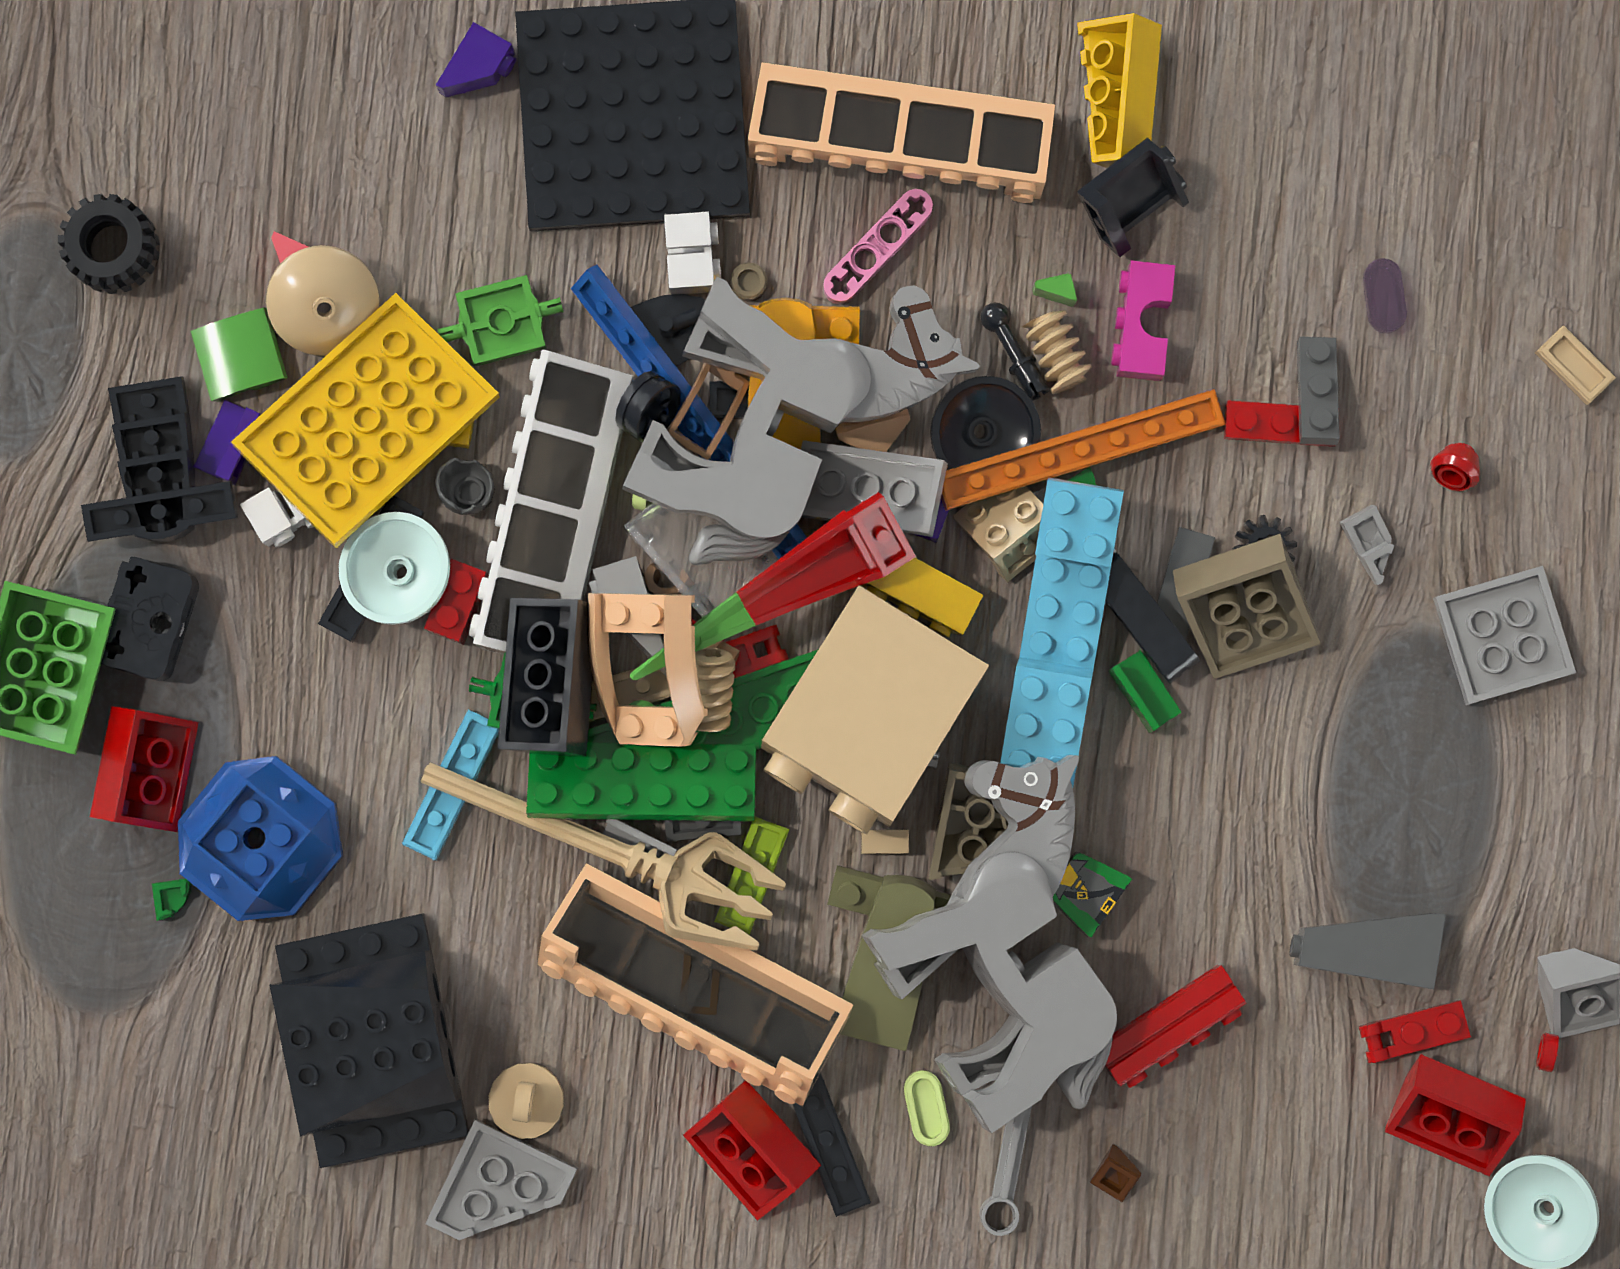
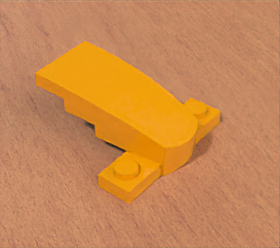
[748,297,860,450]

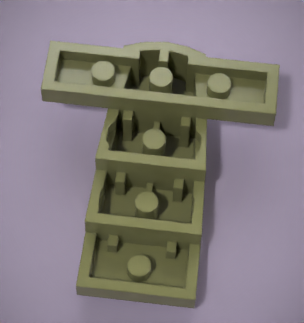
[827,865,951,1051]

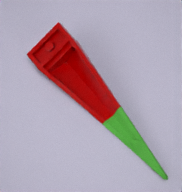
[630,492,916,680]

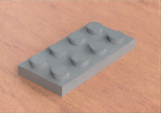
[801,440,948,537]

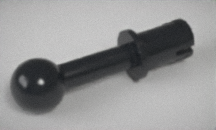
[980,302,1050,401]

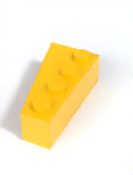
[860,558,983,638]

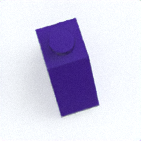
[436,22,516,98]

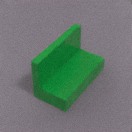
[1108,650,1181,733]

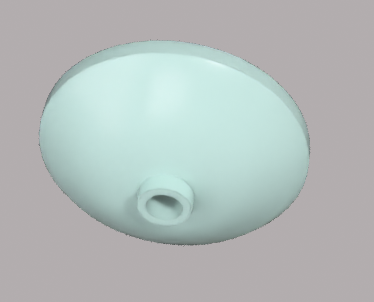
[339,512,450,625]
[1484,1155,1599,1269]

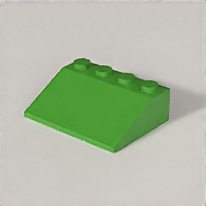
[0,581,116,755]

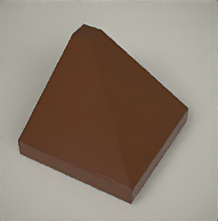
[1090,1144,1142,1202]

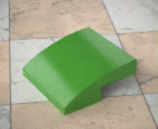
[191,308,288,402]

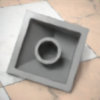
[1537,948,1620,1038]

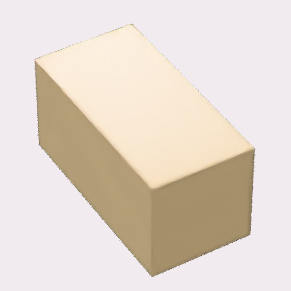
[861,830,909,854]

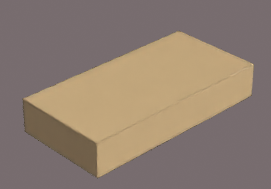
[1535,325,1616,405]

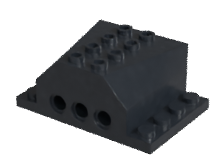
[269,913,469,1168]

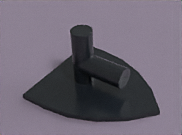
[631,294,706,367]

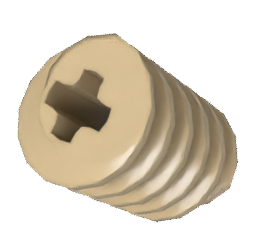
[1022,310,1092,394]
[695,647,735,732]

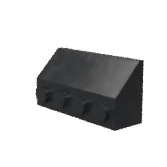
[498,598,593,756]

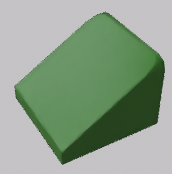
[1032,273,1077,307]

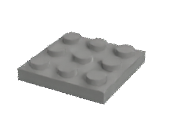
[1433,566,1576,705]

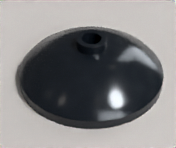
[930,376,1041,471]

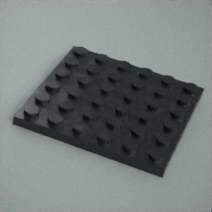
[515,0,750,231]

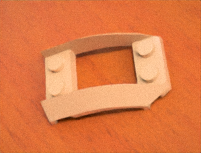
[588,593,708,747]

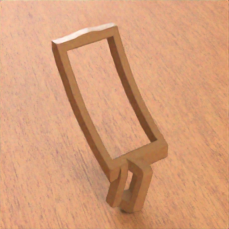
[667,363,750,460]

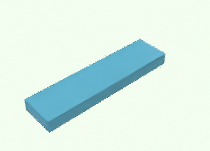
[402,709,499,861]

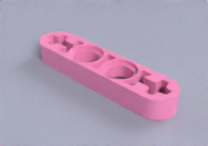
[823,189,933,305]

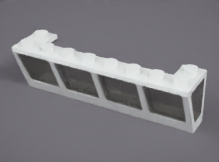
[469,350,634,654]

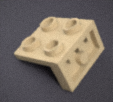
[954,486,1043,582]

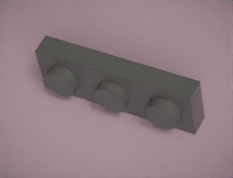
[1297,336,1340,445]

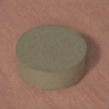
[730,263,767,301]

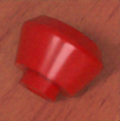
[1430,443,1480,491]

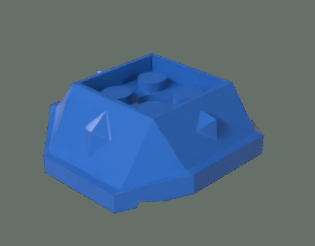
[178,756,343,921]

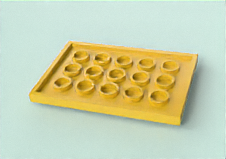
[231,293,500,548]

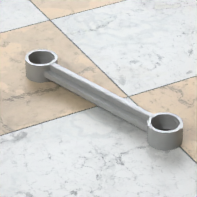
[979,1106,1032,1236]

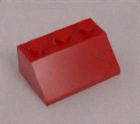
[90,706,199,832]
[1385,1054,1526,1177]
[683,1081,821,1221]

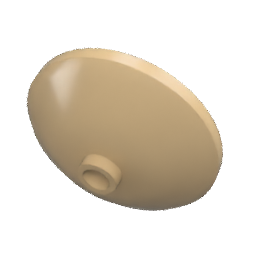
[266,245,379,356]

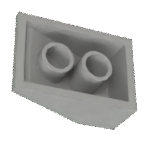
[589,556,667,677]

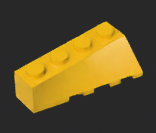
[1077,13,1162,168]

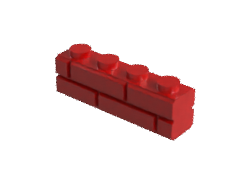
[1105,965,1247,1088]

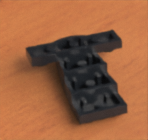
[81,376,238,542]

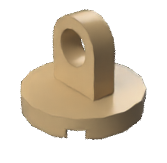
[488,1063,564,1139]

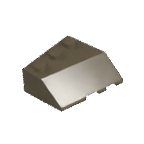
[928,762,1008,880]

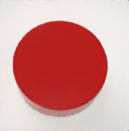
[1536,1032,1559,1072]

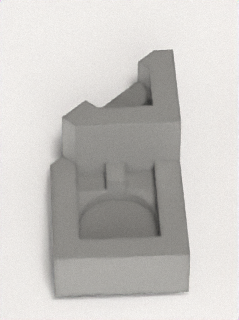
[1339,505,1395,585]

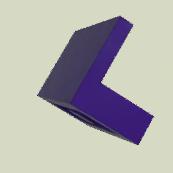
[193,400,261,485]

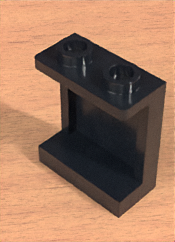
[1077,137,1189,257]

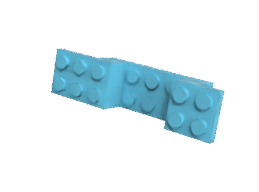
[1000,478,1124,788]

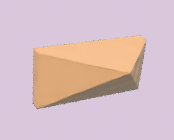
[835,409,910,452]

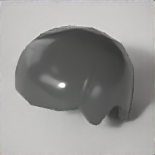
[435,457,495,515]

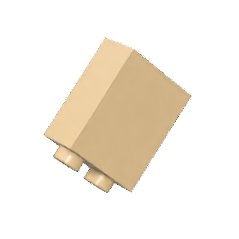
[761,586,989,834]

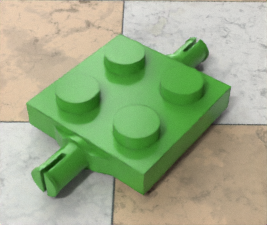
[438,275,564,367]

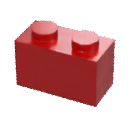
[424,558,489,645]

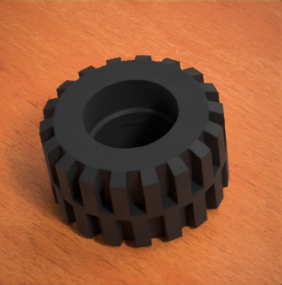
[58,194,160,294]

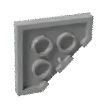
[425,1119,578,1240]

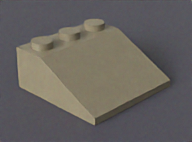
[1173,534,1321,679]

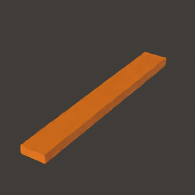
[941,389,1226,511]

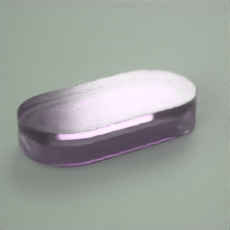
[1362,258,1407,333]

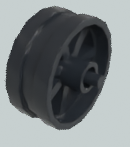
[615,371,681,443]

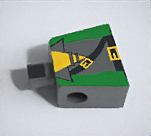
[1053,851,1133,938]

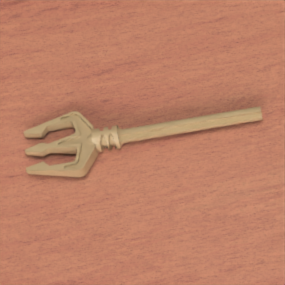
[421,762,786,950]

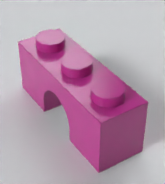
[1111,260,1176,381]

